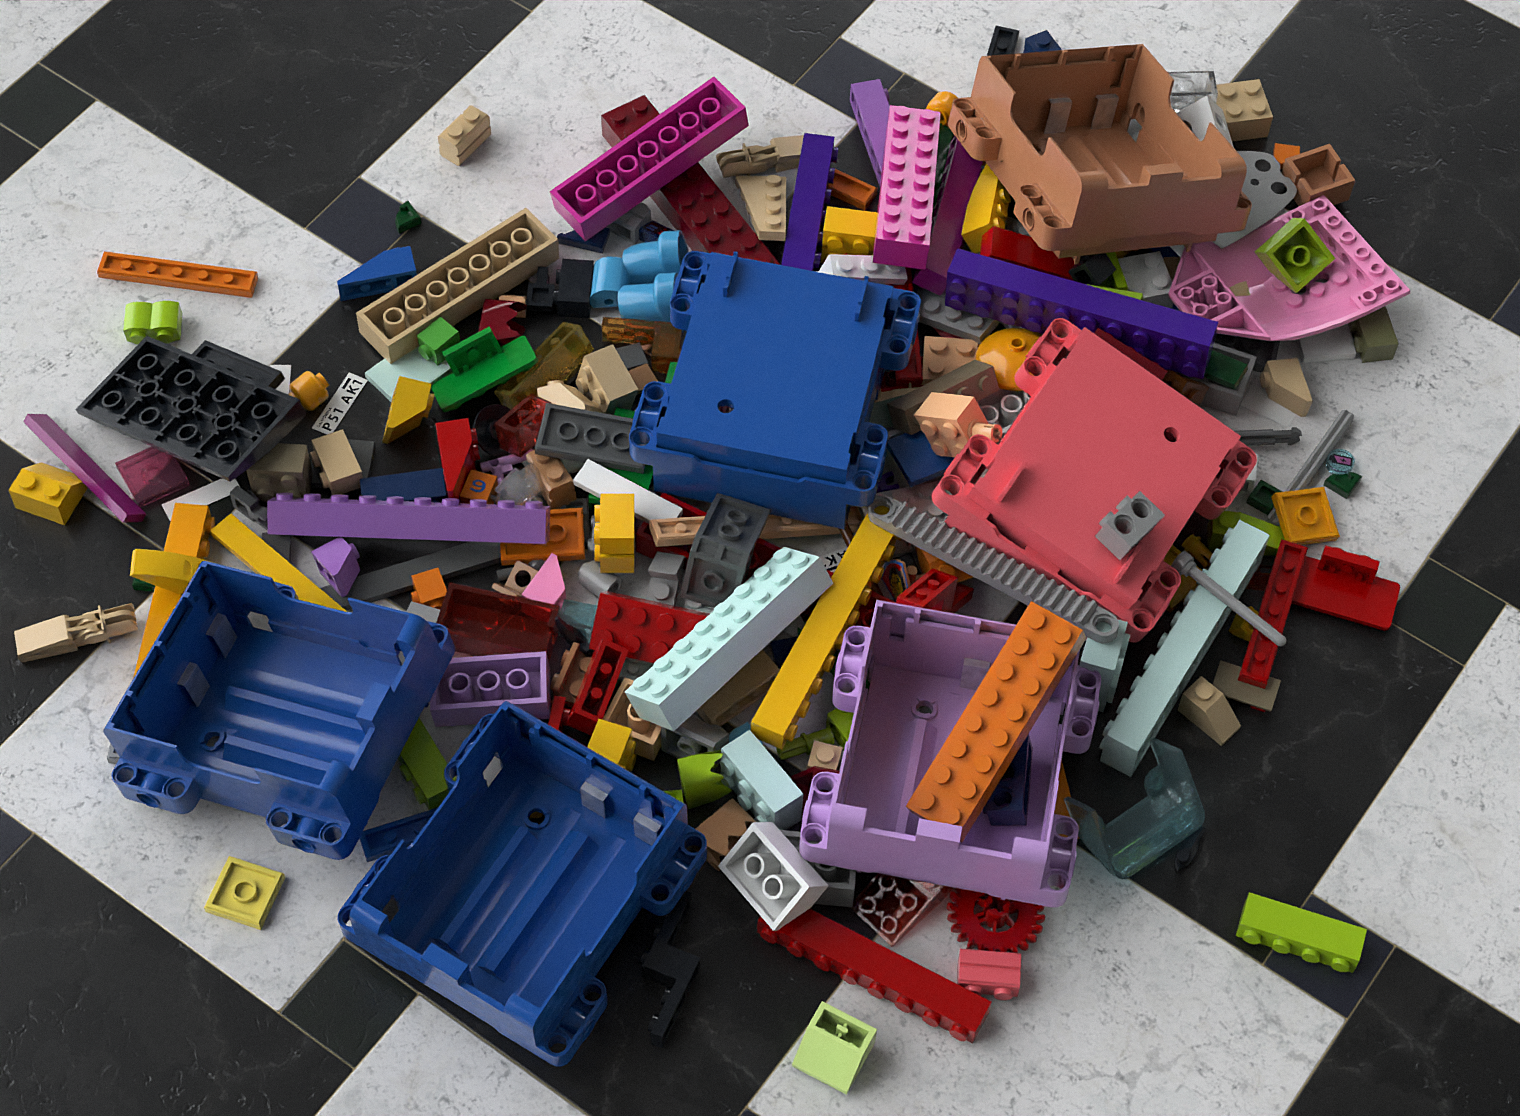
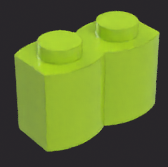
[123,301,183,344]

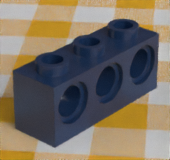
[983,734,1033,826]

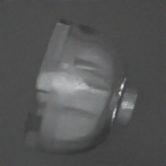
[490,459,544,505]

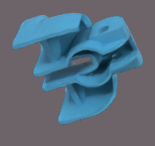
[590,230,689,336]

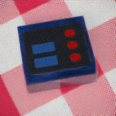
[639,220,674,242]

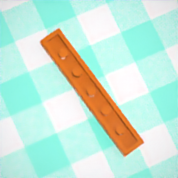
[97,251,258,298]

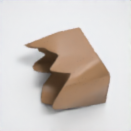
[691,798,756,871]

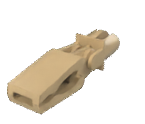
[716,135,804,178]
[14,603,138,662]

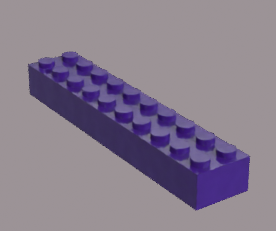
[945,248,1218,379]

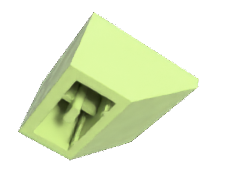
[792,1001,877,1095]

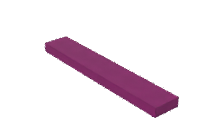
[23,414,146,523]

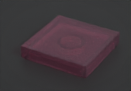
[115,447,190,508]

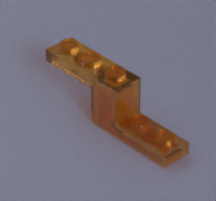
[602,317,683,373]

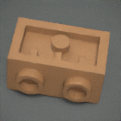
[550,642,592,708]

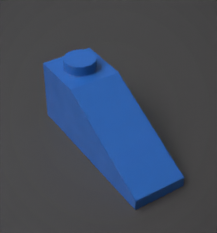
[337,246,417,301]

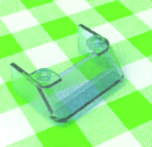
[1064,738,1205,879]

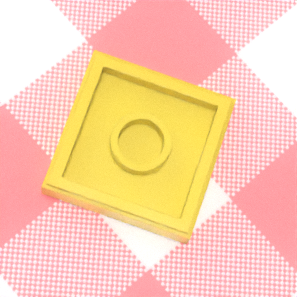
[204,856,285,930]

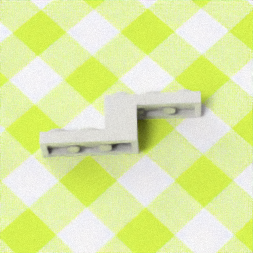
[815,254,908,285]

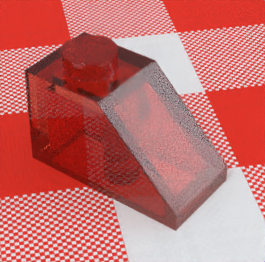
[495,393,552,457]

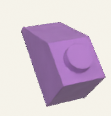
[311,537,360,597]

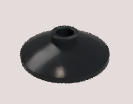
[473,404,524,458]

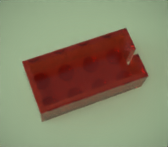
[436,583,561,662]

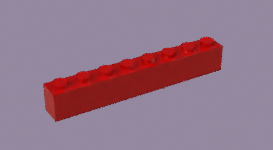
[757,909,992,1044]

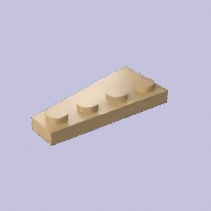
[735,175,786,241]

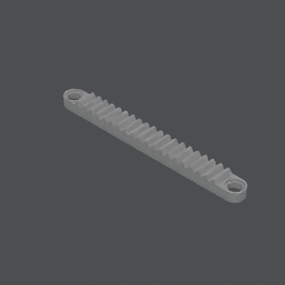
[868,495,1119,643]

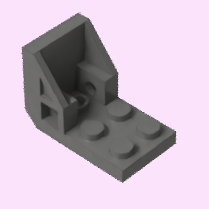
[680,493,771,608]

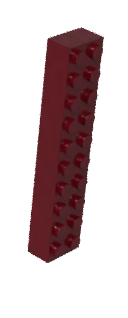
[601,95,780,265]

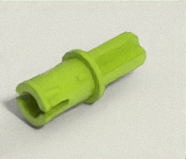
[776,726,835,760]

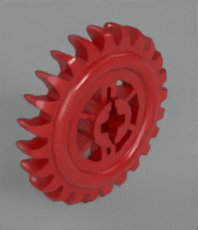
[946,888,1045,953]

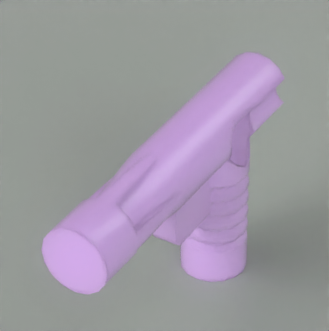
[480,449,533,489]

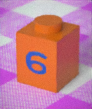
[460,469,499,504]

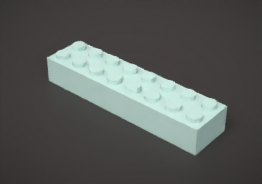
[625,547,833,731]

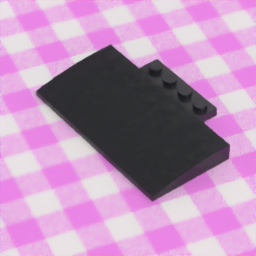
[75,336,307,482]

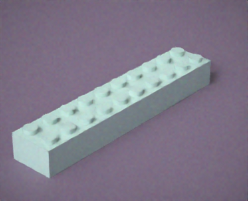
[1099,520,1270,777]

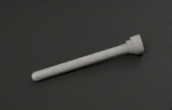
[1171,551,1286,646]

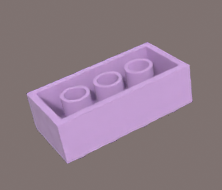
[430,651,551,727]

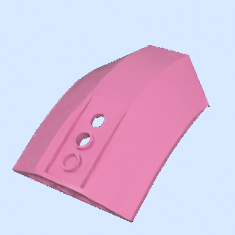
[1168,195,1410,341]

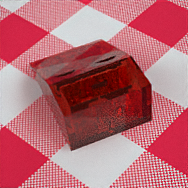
[850,873,954,947]

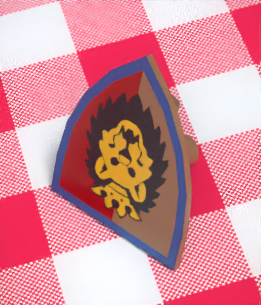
[881,559,925,602]

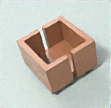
[1281,144,1355,206]

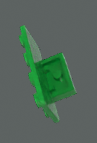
[431,327,538,412]

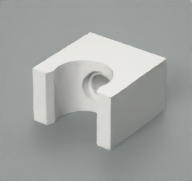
[1176,96,1234,148]

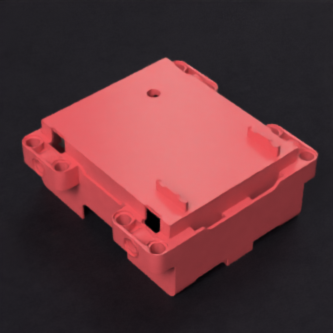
[932,318,1257,643]

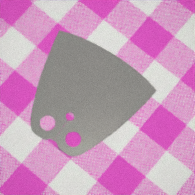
[1212,151,1297,249]

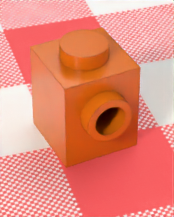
[410,568,451,612]

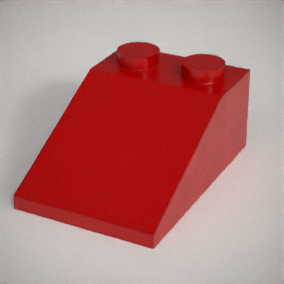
[435,418,480,503]

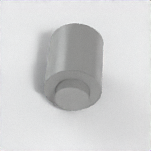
[578,560,622,597]

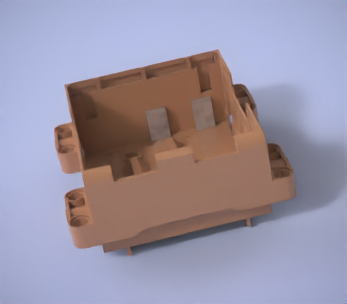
[948,44,1252,264]

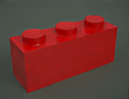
[565,638,629,736]

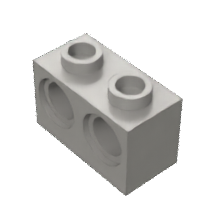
[1095,491,1165,560]

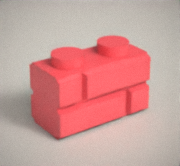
[957,949,1021,1000]

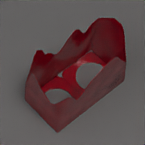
[478,299,527,347]

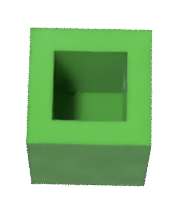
[417,316,461,365]

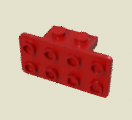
[1292,545,1400,631]

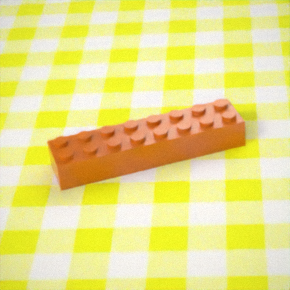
[905,601,1086,843]

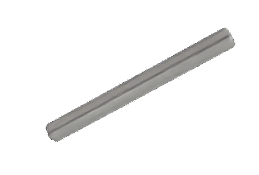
[1266,410,1354,527]

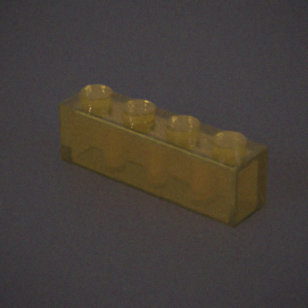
[494,322,594,420]

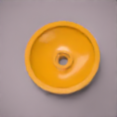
[976,328,1042,391]

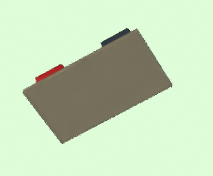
[1213,661,1281,712]

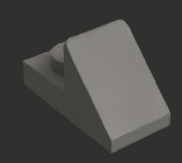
[646,551,685,606]

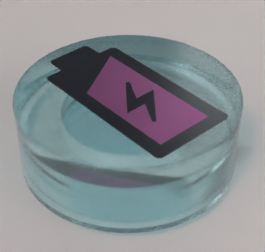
[1326,449,1355,475]

